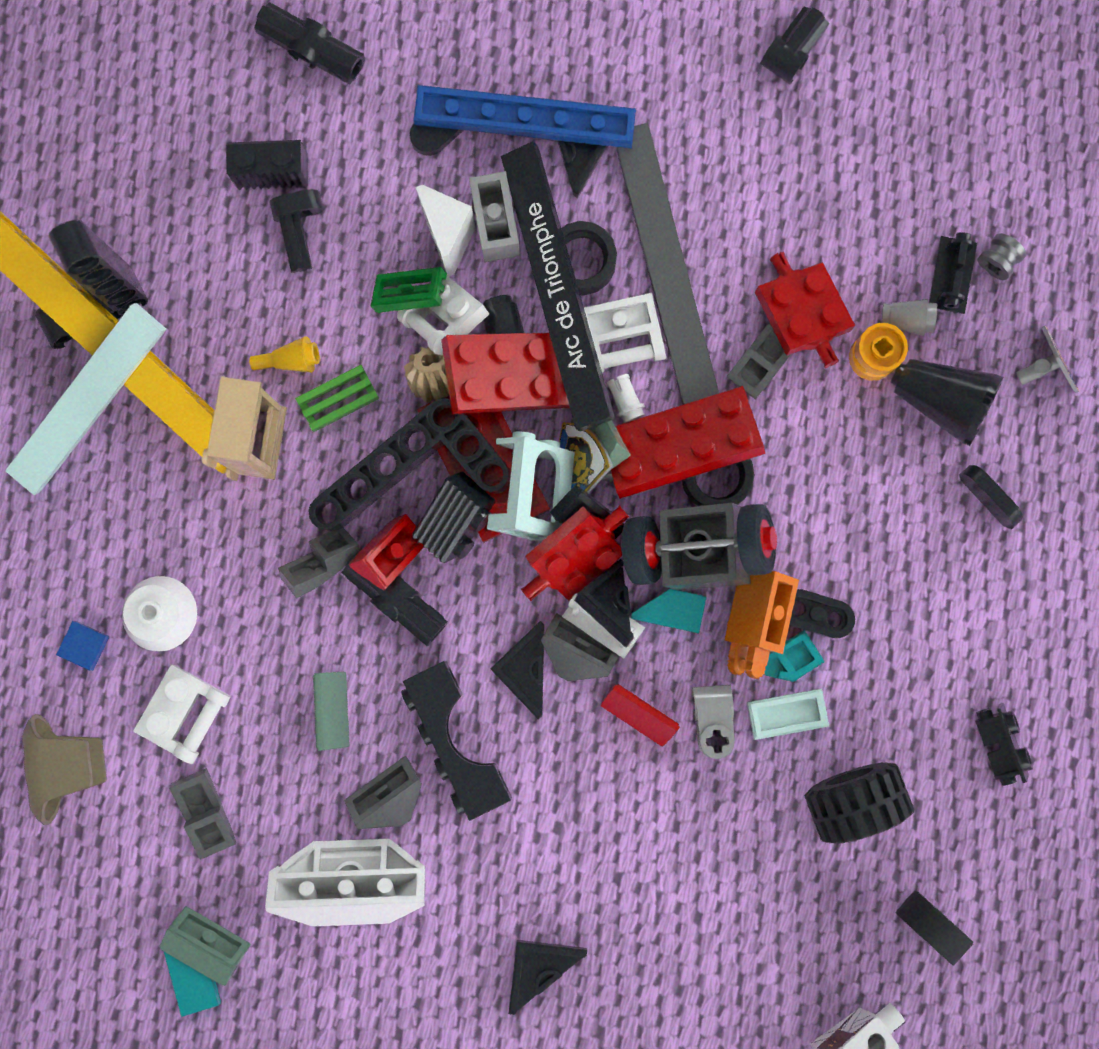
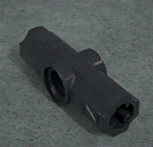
[254,2,365,85]
[341,548,448,646]

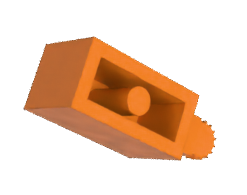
[724,571,799,679]

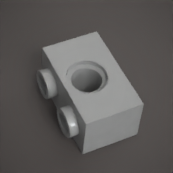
[469,171,520,263]

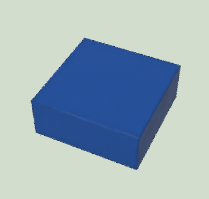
[56,621,110,671]

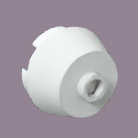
[122,576,197,651]

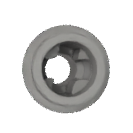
[881,299,937,336]

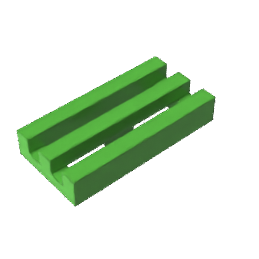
[295,365,379,432]

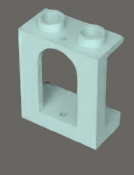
[487,431,575,542]

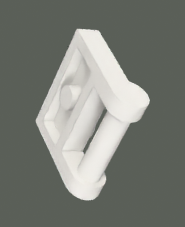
[397,276,489,356]
[584,293,666,373]
[133,665,231,764]

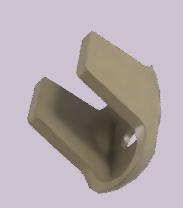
[22,714,107,825]

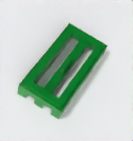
[370,267,447,313]

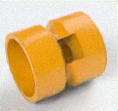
[849,323,908,381]

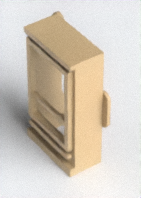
[202,377,287,481]

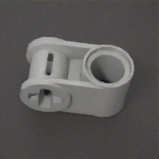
[692,685,735,759]

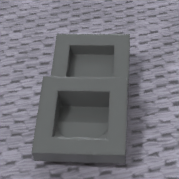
[726,322,791,400]
[278,527,360,598]
[169,768,236,860]

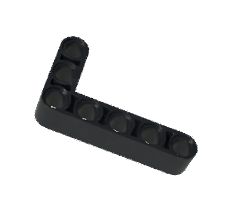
[35,220,148,349]
[308,398,511,531]

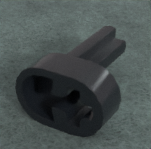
[269,189,323,273]

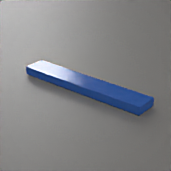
[413,85,636,148]

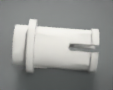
[607,374,645,423]

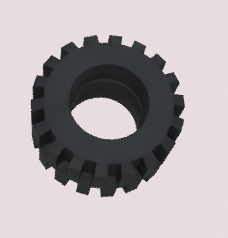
[804,762,914,844]

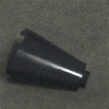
[891,359,1004,446]

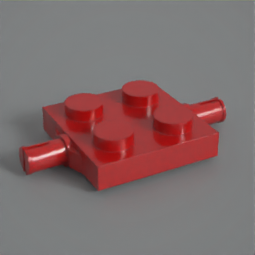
[755,252,855,368]
[521,505,630,601]

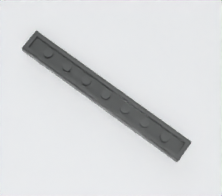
[616,123,719,404]

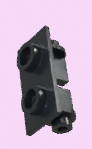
[929,232,977,314]
[975,703,1033,786]

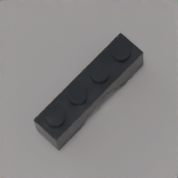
[401,661,512,821]

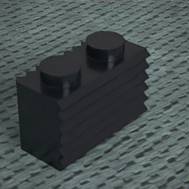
[226,140,308,191]
[412,472,496,563]

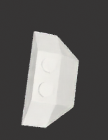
[265,839,425,926]

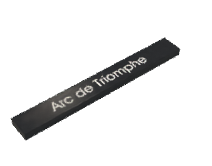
[501,141,615,432]

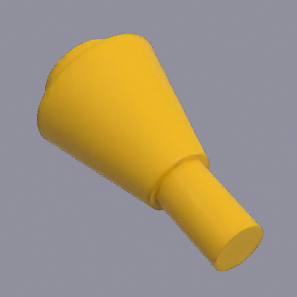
[249,336,320,373]

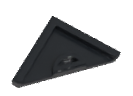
[557,140,608,198]
[574,559,634,648]
[490,621,544,719]
[508,940,587,1015]

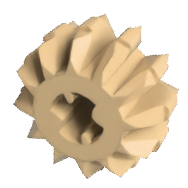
[404,347,450,403]

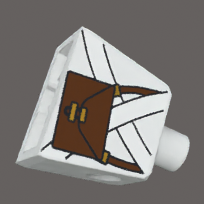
[810,1003,905,1049]

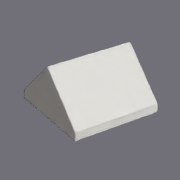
[416,185,476,276]

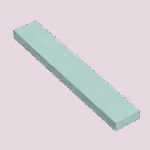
[5,303,166,495]

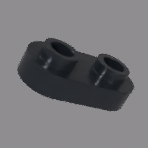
[789,589,855,638]

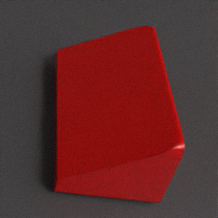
[348,514,424,590]
[601,683,680,747]

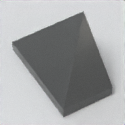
[541,613,619,681]
[344,756,422,829]

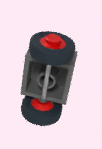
[621,503,777,590]

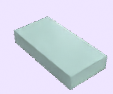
[747,689,829,740]

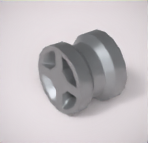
[977,233,1026,280]

